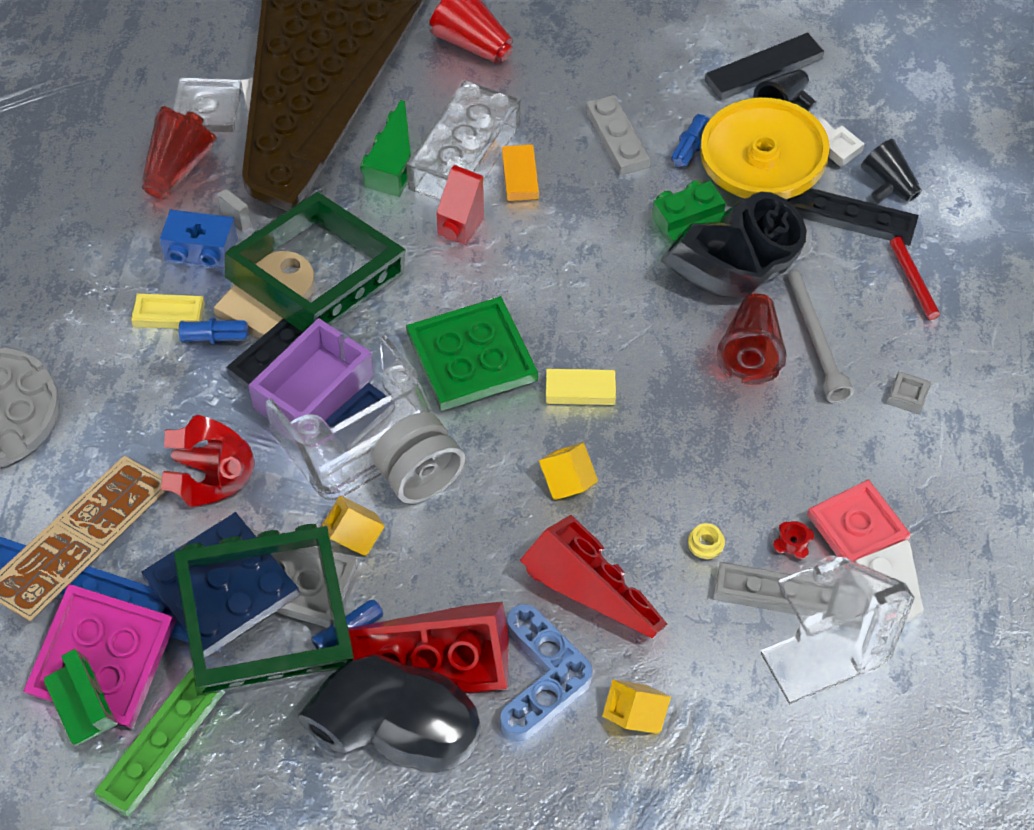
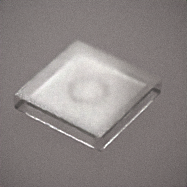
[171,78,242,132]

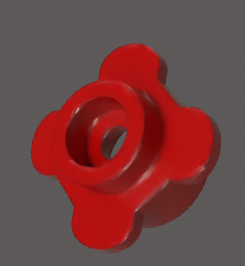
[773,521,814,559]

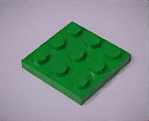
[406,296,538,411]

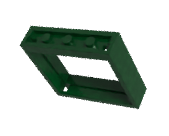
[225,192,406,332]
[174,524,354,696]

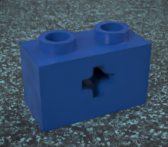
[159,209,238,268]

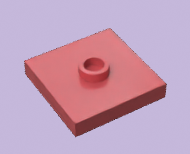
[807,479,911,571]

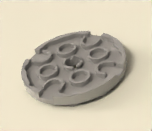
[0,347,59,467]

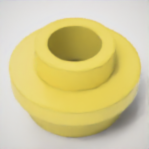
[688,523,725,559]

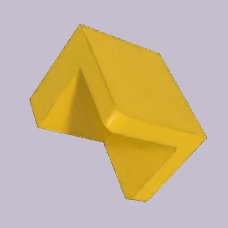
[539,442,598,500]
[321,495,385,556]
[602,679,671,734]

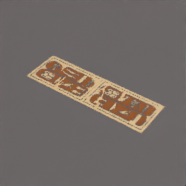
[0,455,166,621]

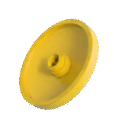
[701,98,829,199]

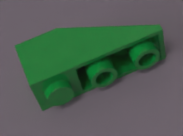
[360,100,412,197]

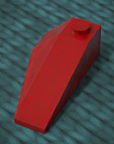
[519,515,667,638]
[348,601,509,692]

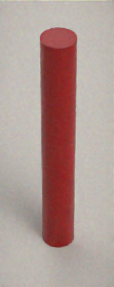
[889,237,940,320]

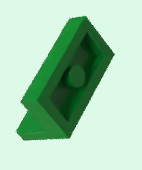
[44,648,118,746]

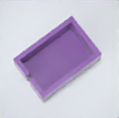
[248,318,374,444]

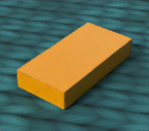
[502,144,539,201]

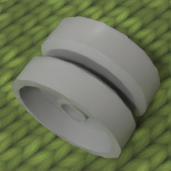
[372,412,465,504]

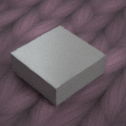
[217,188,251,233]
[887,371,931,415]

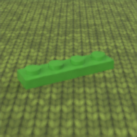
[94,668,225,818]

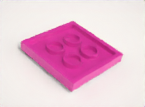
[23,584,176,729]

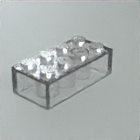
[406,80,520,201]

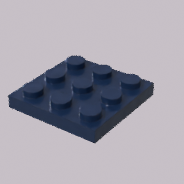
[141,512,300,658]

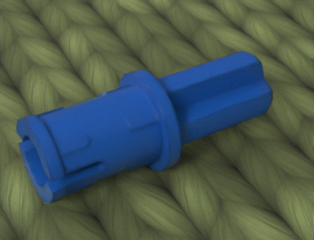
[671,114,710,168]
[179,317,249,345]
[311,600,384,649]

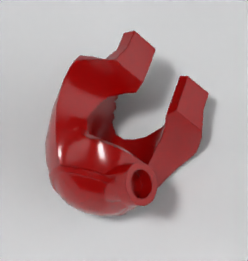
[161,415,255,507]

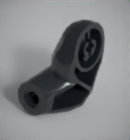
[661,191,807,298]
[297,654,481,773]

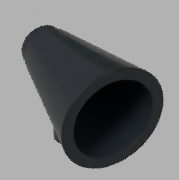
[753,70,817,111]
[860,139,922,203]

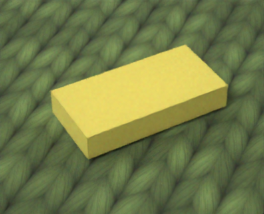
[131,293,205,329]
[546,369,616,405]

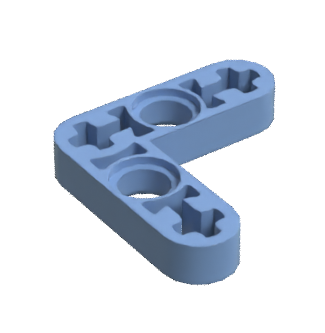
[500,604,593,742]

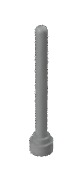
[788,269,854,403]

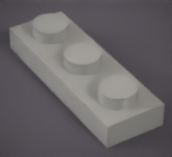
[586,95,650,176]

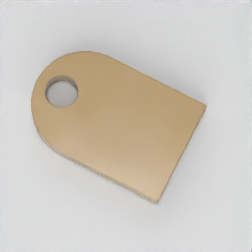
[214,251,315,339]

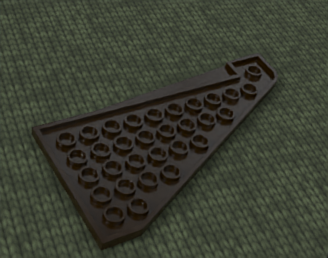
[242,0,425,211]

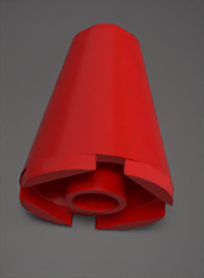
[429,0,513,63]

